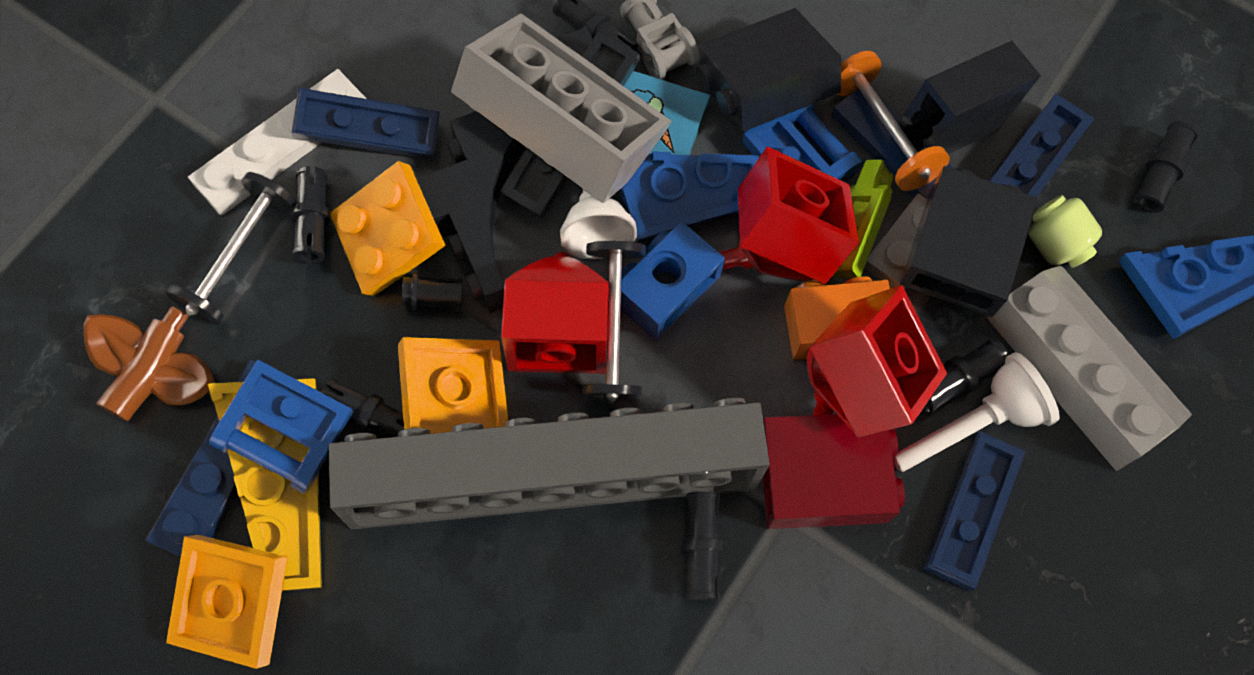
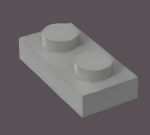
[864,193,927,289]

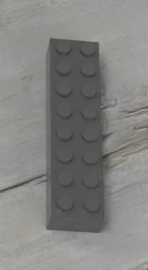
[329,398,770,529]

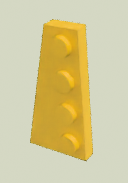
[208,379,322,591]

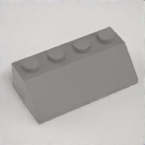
[451,13,671,203]
[987,265,1192,471]

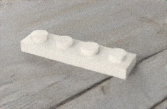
[188,69,366,217]

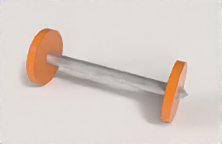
[836,51,950,191]

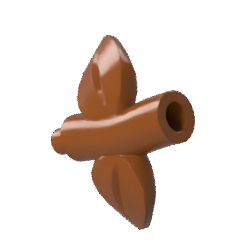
[83,306,215,422]

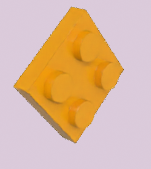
[330,161,445,296]
[398,337,508,434]
[166,535,288,669]

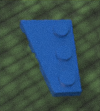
[620,151,759,243]
[1118,235,1254,339]

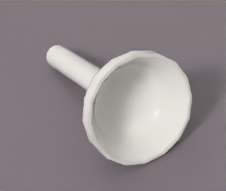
[560,188,637,260]
[893,352,1060,472]

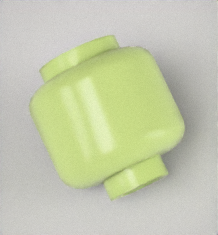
[1028,195,1102,268]

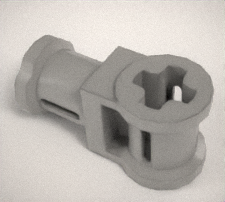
[620,0,699,80]

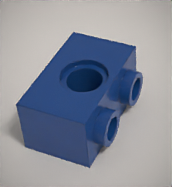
[620,221,725,341]

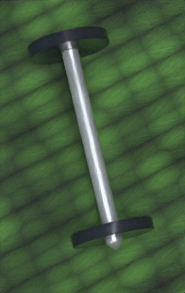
[165,172,296,325]
[582,237,646,404]

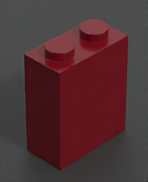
[763,414,905,529]

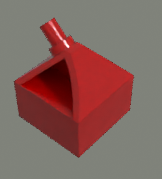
[719,146,859,284]
[501,252,609,374]
[807,285,947,438]

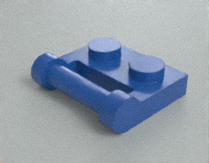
[742,104,864,181]
[209,360,353,494]

